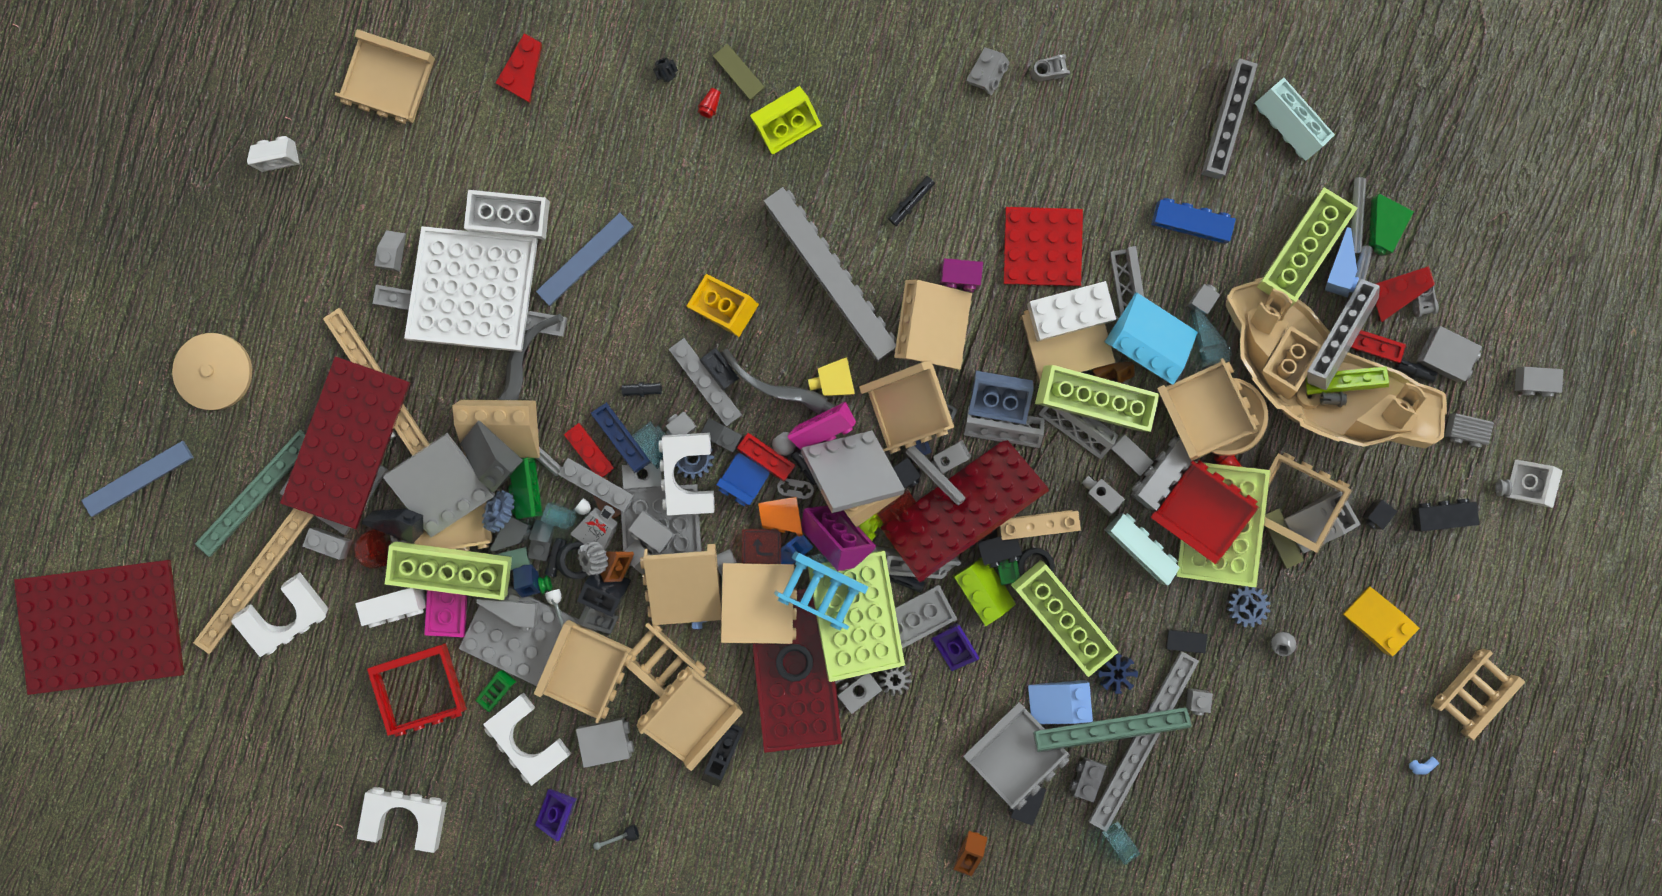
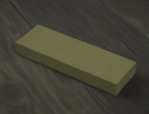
[713,43,765,101]
[1265,508,1304,569]

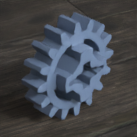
[482,490,515,533]
[1227,586,1271,627]

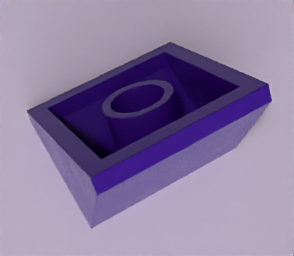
[932,623,979,671]
[535,789,577,841]

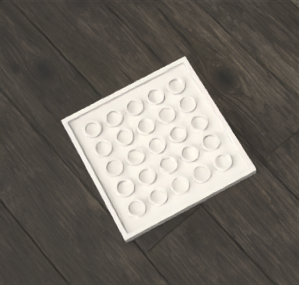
[404,226,538,352]

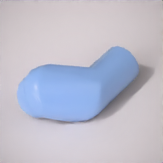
[1409,757,1439,775]

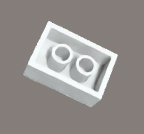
[355,588,427,628]

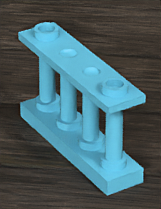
[774,551,868,631]

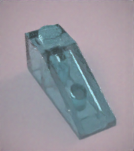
[1190,308,1232,367]

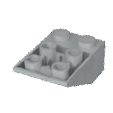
[1284,491,1361,553]

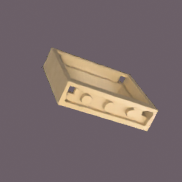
[1264,452,1352,553]

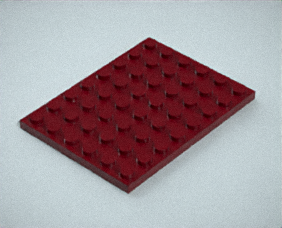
[14,560,184,695]

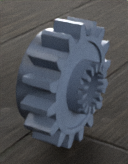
[675,448,715,479]

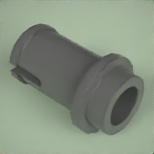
[1320,392,1347,407]

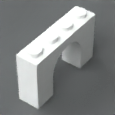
[659,433,715,515]
[231,572,328,657]
[483,693,571,786]
[357,787,447,853]

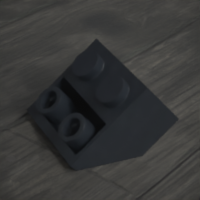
[577,574,631,617]

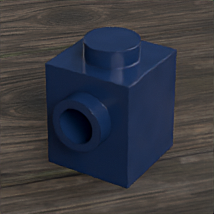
[513,564,540,598]

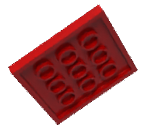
[1003,207,1083,287]

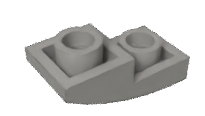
[1111,434,1153,476]

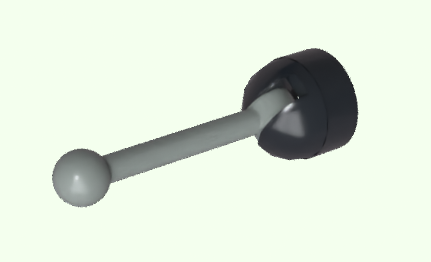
[593,824,639,850]

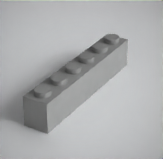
[1201,58,1257,180]
[1307,279,1380,390]

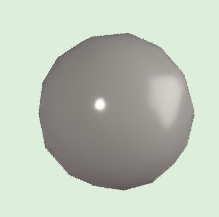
[772,432,796,456]
[1271,632,1297,656]

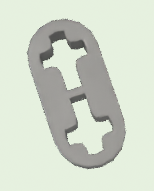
[777,478,814,499]

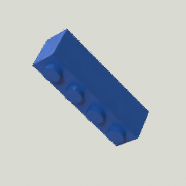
[1151,198,1236,244]

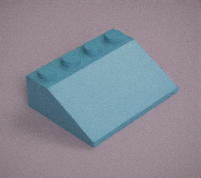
[1104,292,1198,385]

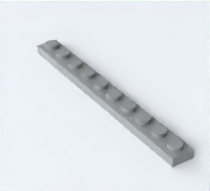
[372,285,567,337]
[1089,651,1199,832]

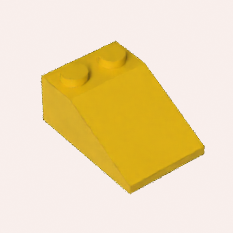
[687,274,759,337]
[1343,586,1420,657]

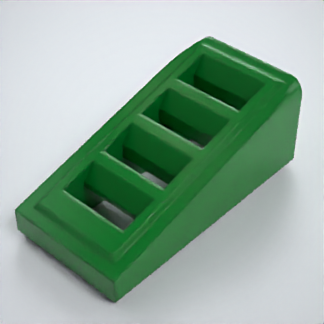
[475,670,516,713]

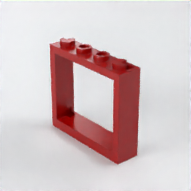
[367,643,467,737]

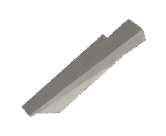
[871,546,961,579]

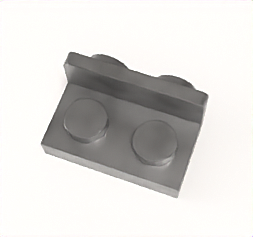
[1070,757,1107,803]

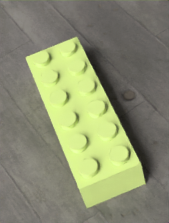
[1257,187,1357,308]
[1035,365,1159,432]
[385,541,512,600]
[1011,560,1118,677]

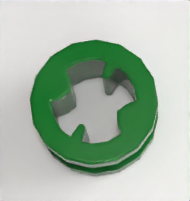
[538,575,553,594]

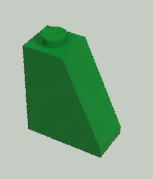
[1369,194,1414,256]

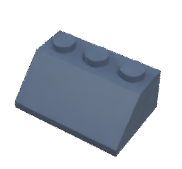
[968,371,1034,424]

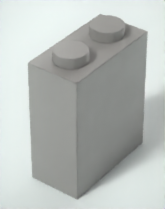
[1416,326,1482,382]
[576,717,634,768]

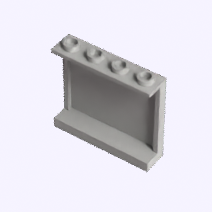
[963,702,1070,810]

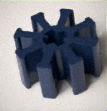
[1096,653,1138,694]

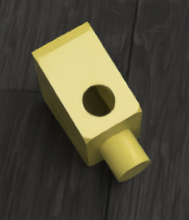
[808,358,855,396]

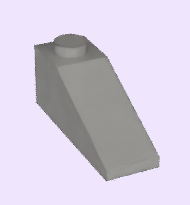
[477,597,539,631]

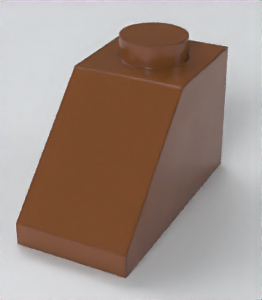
[600,551,634,582]
[953,831,987,876]

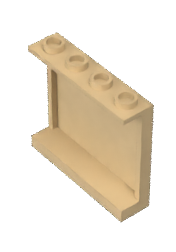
[335,29,435,124]
[894,280,972,370]
[1020,310,1115,384]
[1157,358,1259,461]
[859,360,954,454]
[414,501,494,551]
[640,544,722,625]
[721,563,797,644]
[534,620,633,723]
[636,666,743,771]

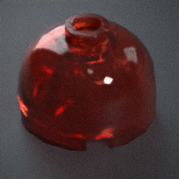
[354,529,391,569]

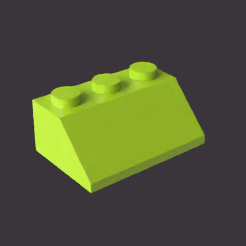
[952,557,1016,626]

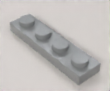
[558,458,635,513]

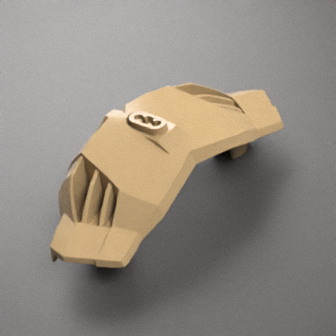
[1226,277,1447,448]

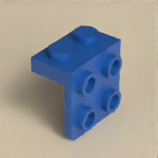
[716,453,770,506]

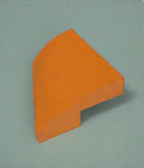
[758,497,803,536]

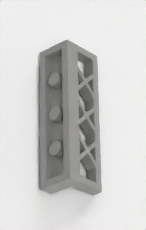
[1110,246,1144,316]
[964,406,1045,448]
[1038,406,1118,459]

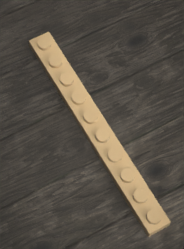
[323,308,429,456]
[193,508,314,654]

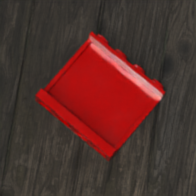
[1151,460,1259,564]

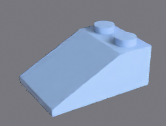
[1325,227,1359,297]
[1028,680,1093,724]

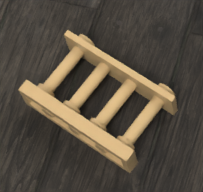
[996,510,1081,540]
[626,621,707,697]
[1432,649,1525,740]

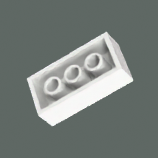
[464,190,550,240]
[1027,281,1116,341]

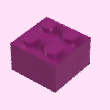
[939,258,983,293]

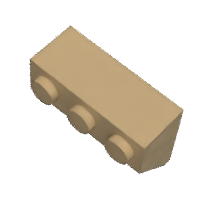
[1262,326,1323,400]

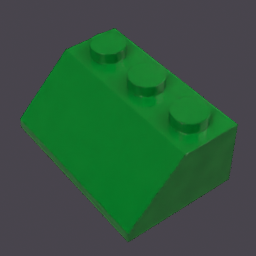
[509,458,543,519]

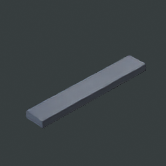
[536,213,634,306]
[81,441,194,517]

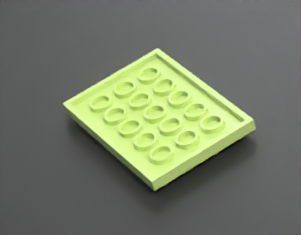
[1177,462,1271,587]
[808,550,905,682]

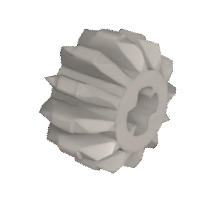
[578,541,608,575]
[879,666,912,696]

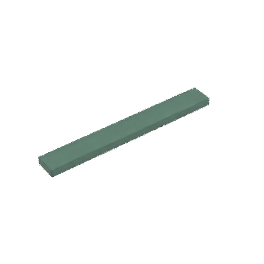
[195,430,306,557]
[1033,707,1192,752]

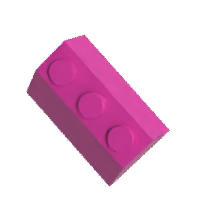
[788,402,856,450]

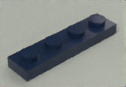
[591,402,651,474]

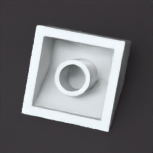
[247,136,299,172]
[1507,460,1562,508]

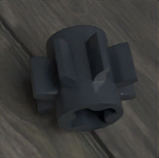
[653,57,678,82]

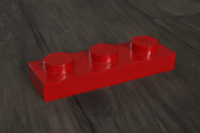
[1351,330,1406,363]
[564,423,615,478]
[737,433,796,482]

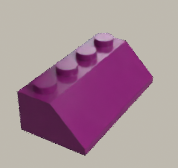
[801,505,876,571]

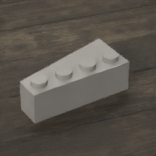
[1131,436,1192,510]

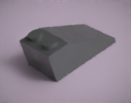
[460,420,523,493]

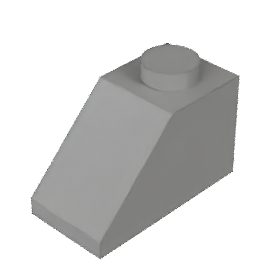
[374,230,406,272]

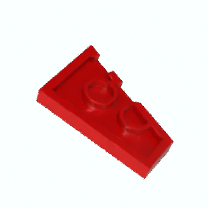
[496,33,542,103]
[1376,266,1435,322]

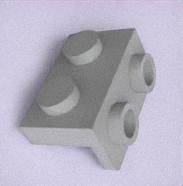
[966,47,1010,95]

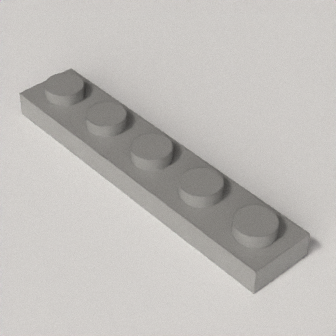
[669,338,742,426]

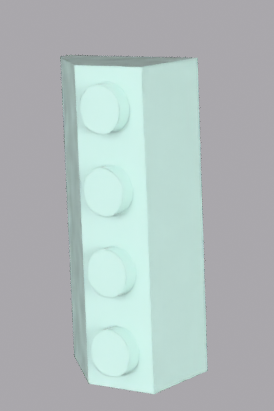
[1255,78,1335,161]
[1104,513,1180,586]

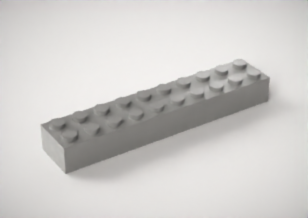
[764,187,897,363]

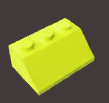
[750,86,822,155]

